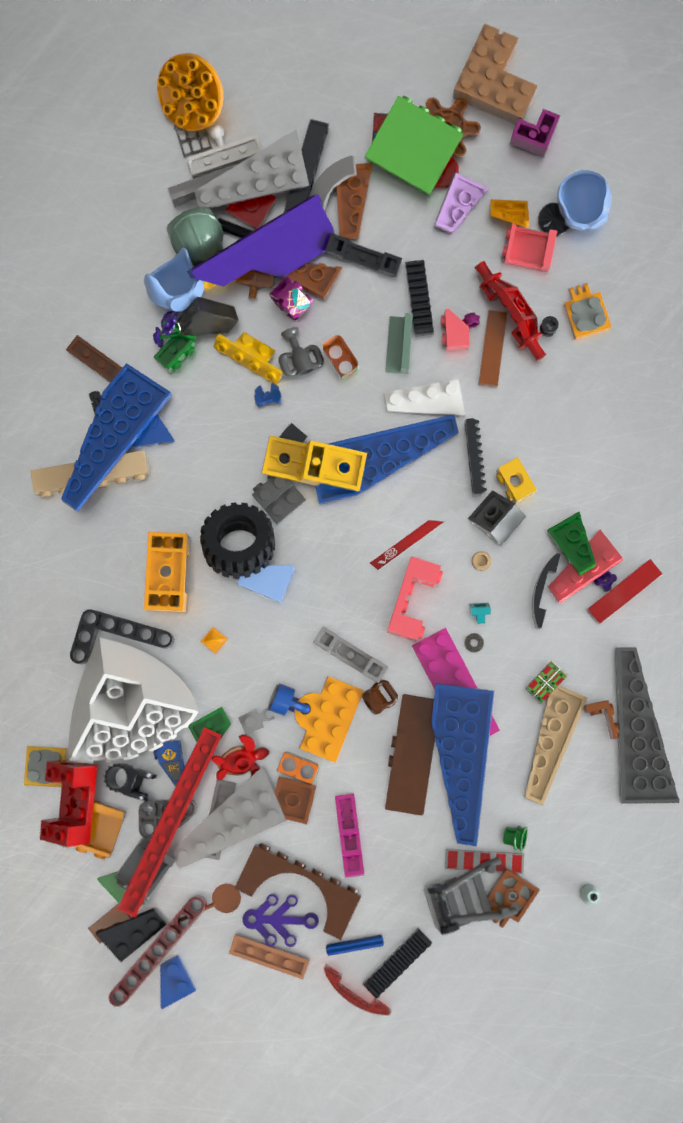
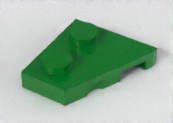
[188,707,231,742]

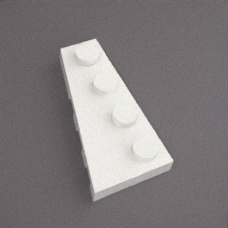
[384,379,466,417]

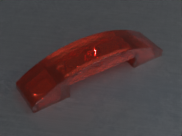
[323,964,391,1015]

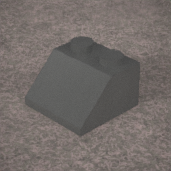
[468,490,526,545]

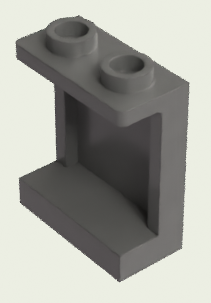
[114,838,176,900]

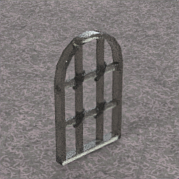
[174,119,212,157]

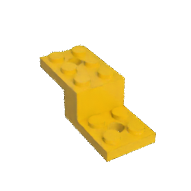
[261,436,367,491]

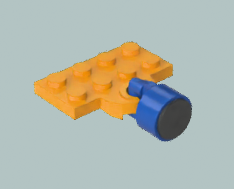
[268,676,364,763]

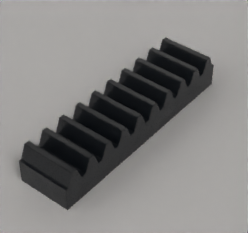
[405,260,434,337]
[464,418,487,497]
[362,928,432,999]

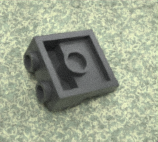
[252,475,306,525]

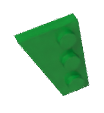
[547,511,596,576]

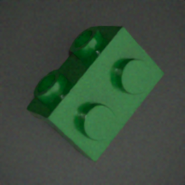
[153,336,196,373]

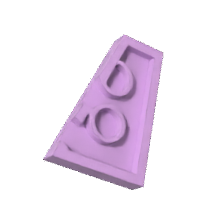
[434,173,489,233]

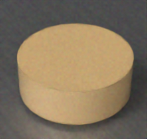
[472,551,491,571]

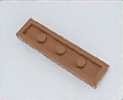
[229,934,310,979]

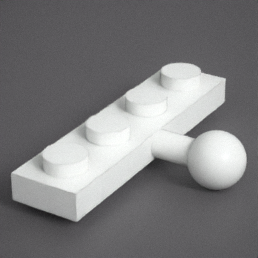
[187,125,262,178]

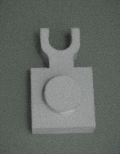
[238,708,275,735]

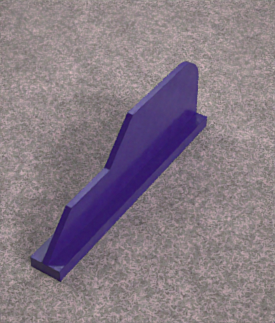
[187,194,334,287]

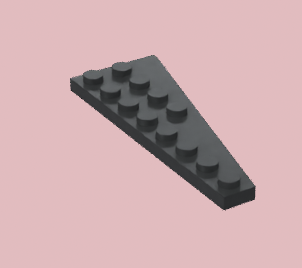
[616,647,680,804]

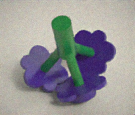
[153,311,197,348]

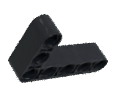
[70,609,175,665]

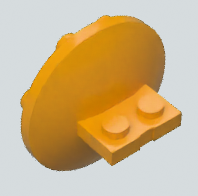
[157,53,223,131]

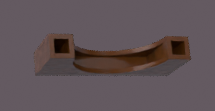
[234,843,361,940]

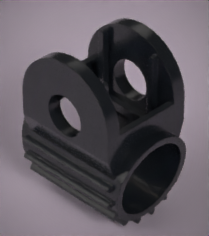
[103,763,157,802]

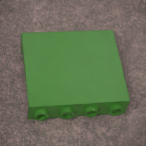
[364,96,464,196]

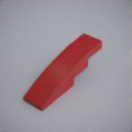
[588,559,663,624]

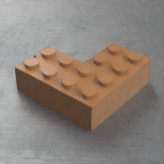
[453,23,538,125]

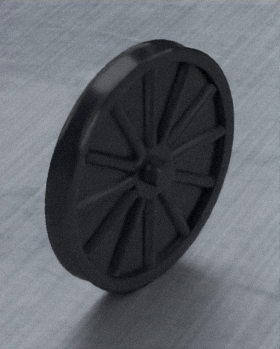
[538,203,570,236]

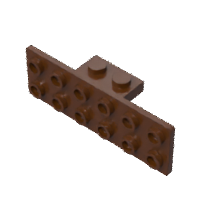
[385,694,435,815]

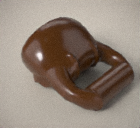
[362,680,398,715]

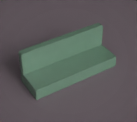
[386,313,413,374]

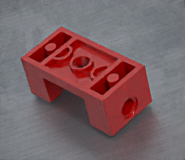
[39,759,97,847]

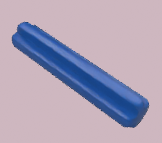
[326,935,384,956]

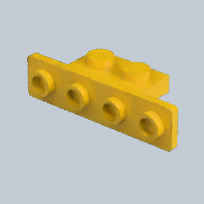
[213,332,283,385]

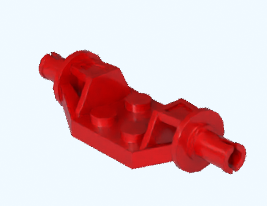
[475,261,547,361]

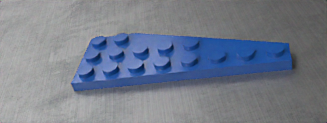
[61,363,172,512]
[315,414,459,505]
[431,683,495,846]

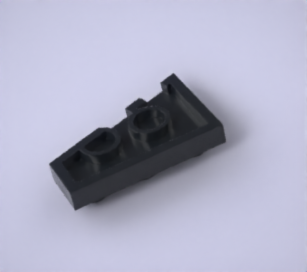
[96,908,167,962]

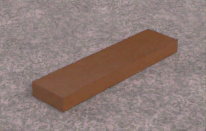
[478,310,507,387]

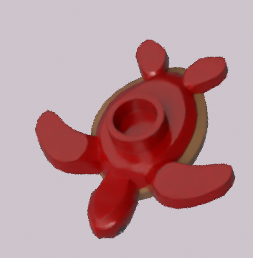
[212,735,269,780]

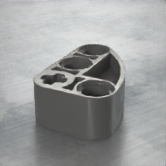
[139,800,197,839]

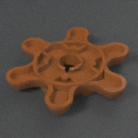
[426,97,481,157]

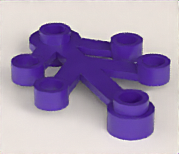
[242,894,319,947]

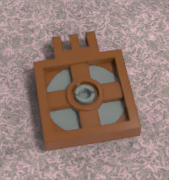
[487,867,540,928]

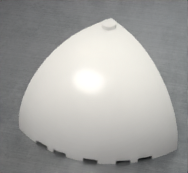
[68,638,199,763]

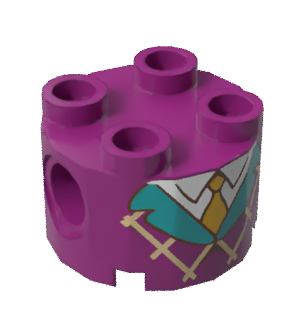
[269,276,314,321]

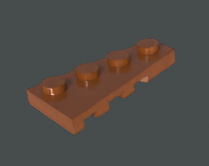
[336,163,372,239]

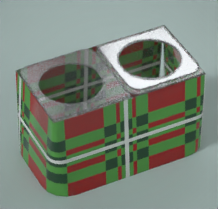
[525,661,568,704]

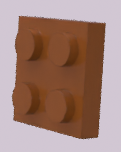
[275,777,316,824]

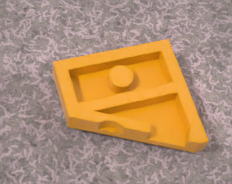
[490,199,529,227]

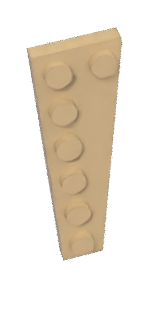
[524,685,588,805]

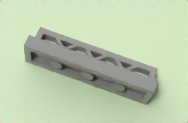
[168,163,238,207]

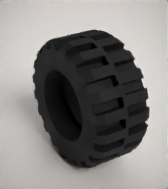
[200,502,275,579]

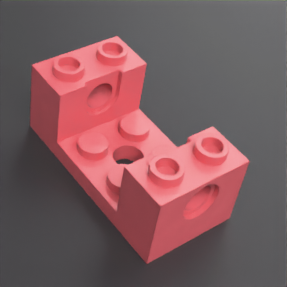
[387,556,443,642]

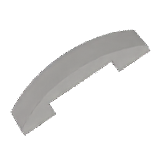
[313,626,388,684]

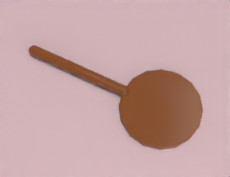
[180,883,241,922]

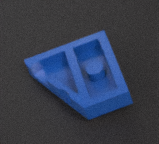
[132,415,175,448]
[160,955,196,1009]

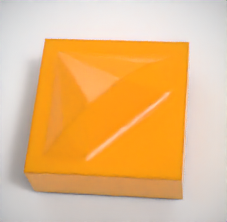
[201,627,228,654]

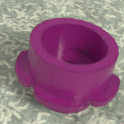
[462,312,480,329]

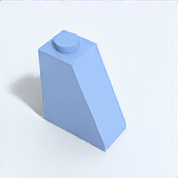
[236,565,295,603]

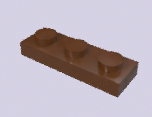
[66,335,122,382]

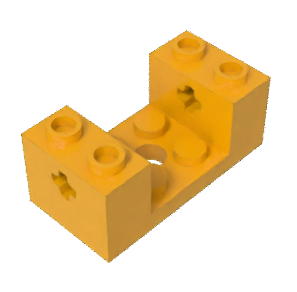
[144,532,190,613]

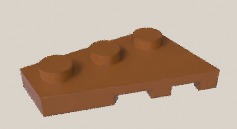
[282,262,342,300]

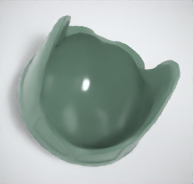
[167,207,223,266]

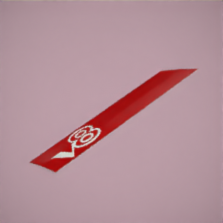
[370,520,444,570]

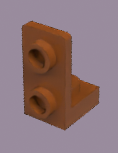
[584,700,619,739]

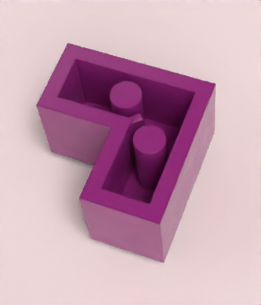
[509,109,560,157]

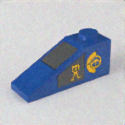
[153,740,185,786]

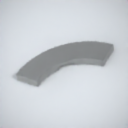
[308,155,357,211]

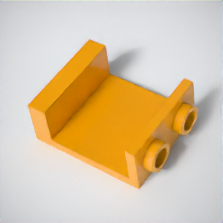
[75,801,126,860]

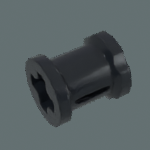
[539,316,559,337]

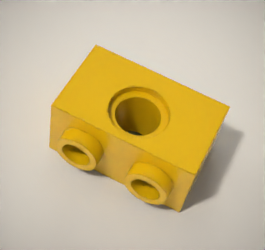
[496,457,537,503]

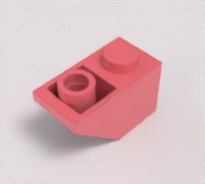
[441,309,470,351]

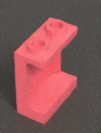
[502,223,557,272]

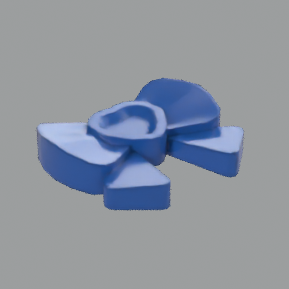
[254,383,281,407]

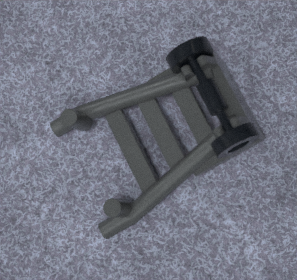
[423,857,517,935]

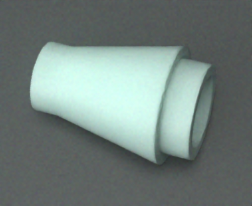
[580,885,600,905]

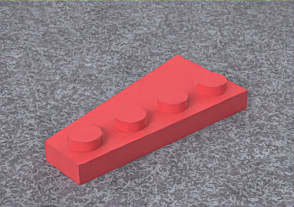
[548,529,623,604]

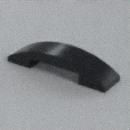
[325,233,402,276]
[532,553,561,629]

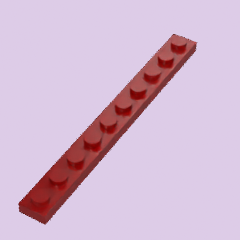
[117,727,222,918]

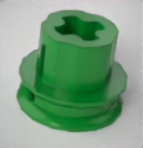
[503,825,528,852]

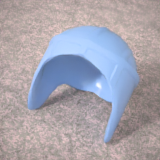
[557,170,611,230]
[144,248,204,312]

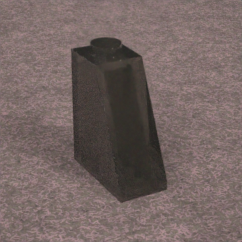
[177,296,239,336]

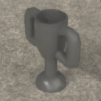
[278,327,324,376]

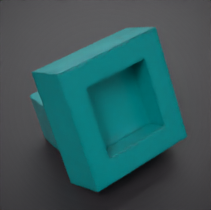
[469,603,491,624]

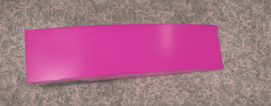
[335,794,364,878]

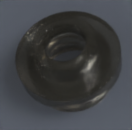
[464,633,484,653]

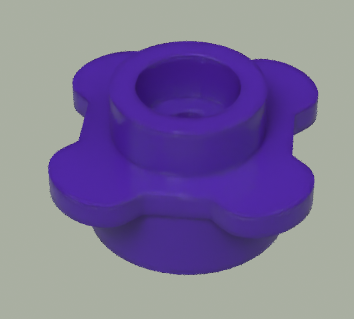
[594,571,617,591]

